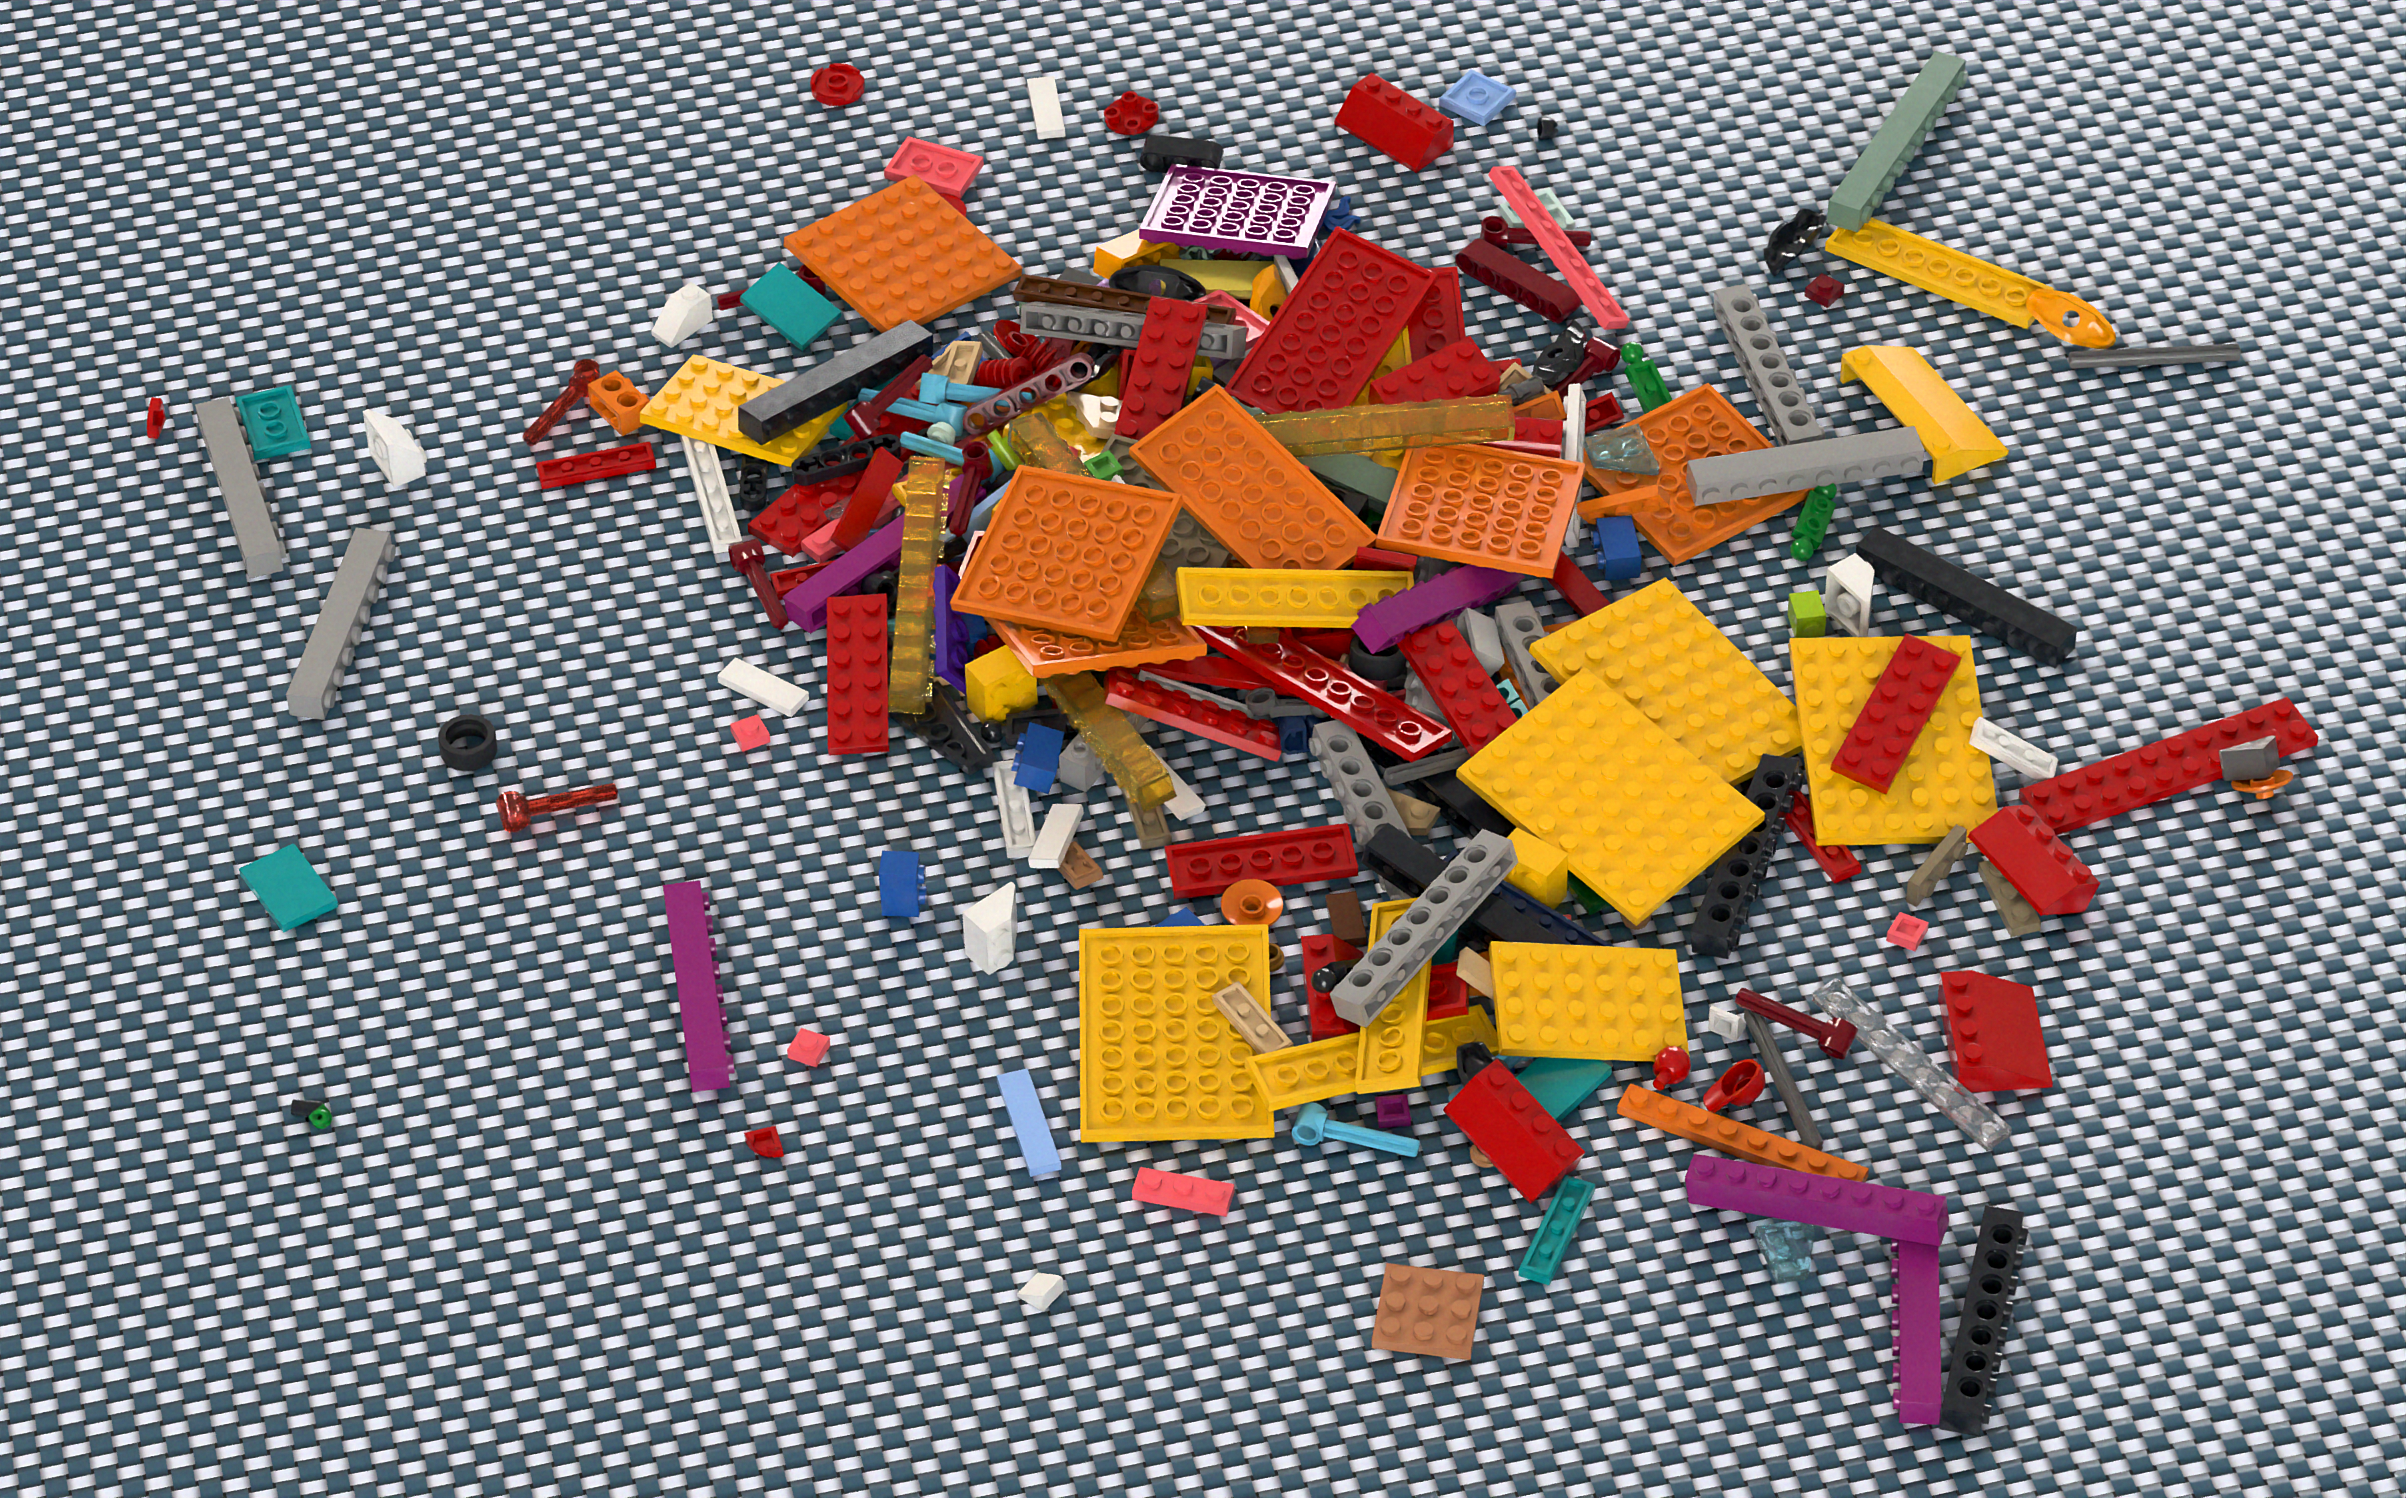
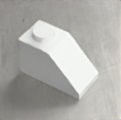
[651,282,713,348]

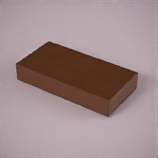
[1325,891,1367,946]

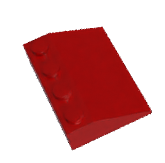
[1938,970,2053,1093]

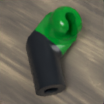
[291,1099,332,1129]

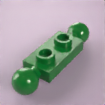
[1621,342,1672,414]
[1790,483,1837,562]

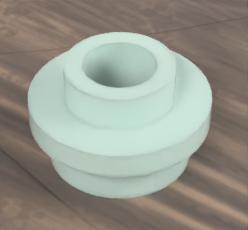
[927,422,956,446]

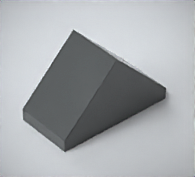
[2219,735,2280,781]

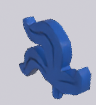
[1320,196,1361,233]

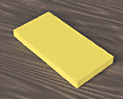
[1159,259,1273,299]

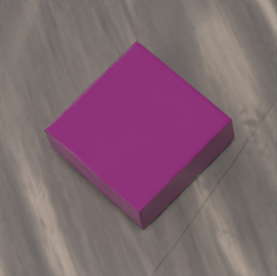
[1375,1094,1411,1128]

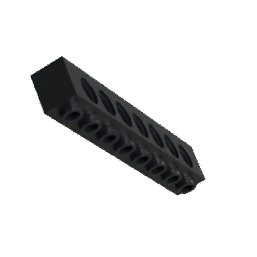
[1690,753,1804,959]
[1939,1205,2029,1437]

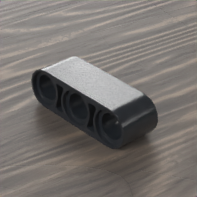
[1139,135,1224,173]

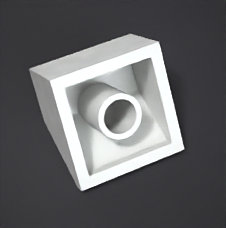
[363,409,427,488]
[1824,553,1874,637]
[1457,608,1505,677]
[962,882,1018,975]

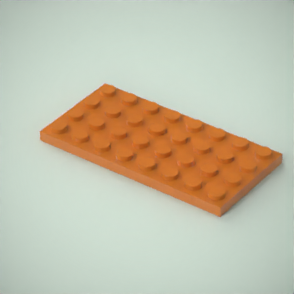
[1129,383,1377,570]

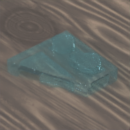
[1583,424,1660,475]
[1754,1221,1816,1284]

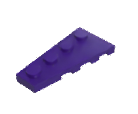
[933,565,973,696]

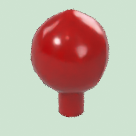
[1653,1046,1691,1090]

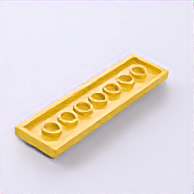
[1825,217,2054,330]
[1175,567,1414,628]
[1355,897,1432,1094]
[1245,1004,1499,1112]

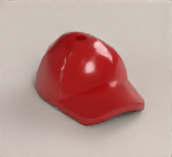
[1703,1059,1766,1113]

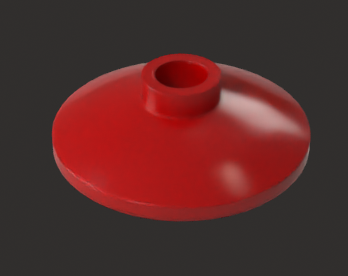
[993,320,1041,358]

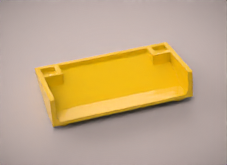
[1840,345,2009,484]

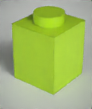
[1787,590,1826,638]

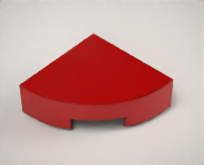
[147,397,166,439]
[744,1126,784,1158]

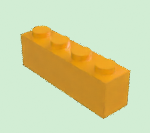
[1093,229,1184,280]

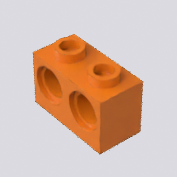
[588,370,650,436]

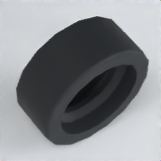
[1348,635,1406,681]
[438,714,497,771]

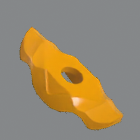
[1249,264,1288,322]
[2026,289,2116,349]

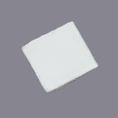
[1708,1005,1746,1041]
[1017,1273,1063,1312]

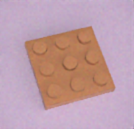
[1372,1263,1484,1360]

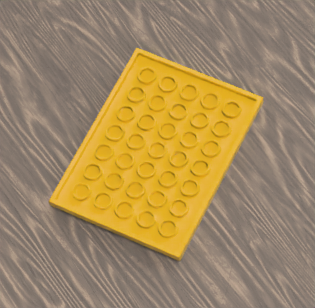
[1528,577,1803,787]
[1788,635,1998,846]
[1456,667,1765,926]
[1079,924,1274,1142]

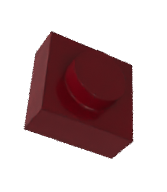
[1804,273,1845,308]

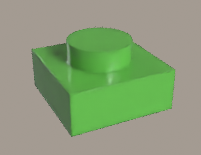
[1083,450,1124,481]

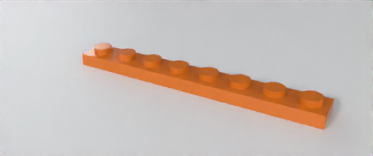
[1617,1083,1869,1182]

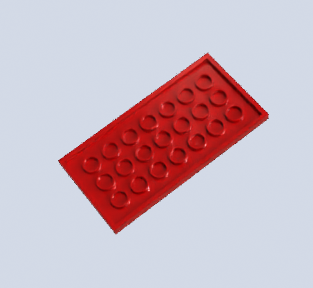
[1224,226,1438,442]

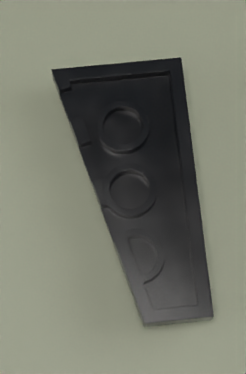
[889,680,996,775]

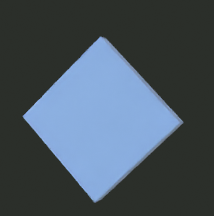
[1439,69,1516,126]

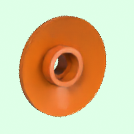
[2231,770,2293,799]
[1221,879,1283,927]

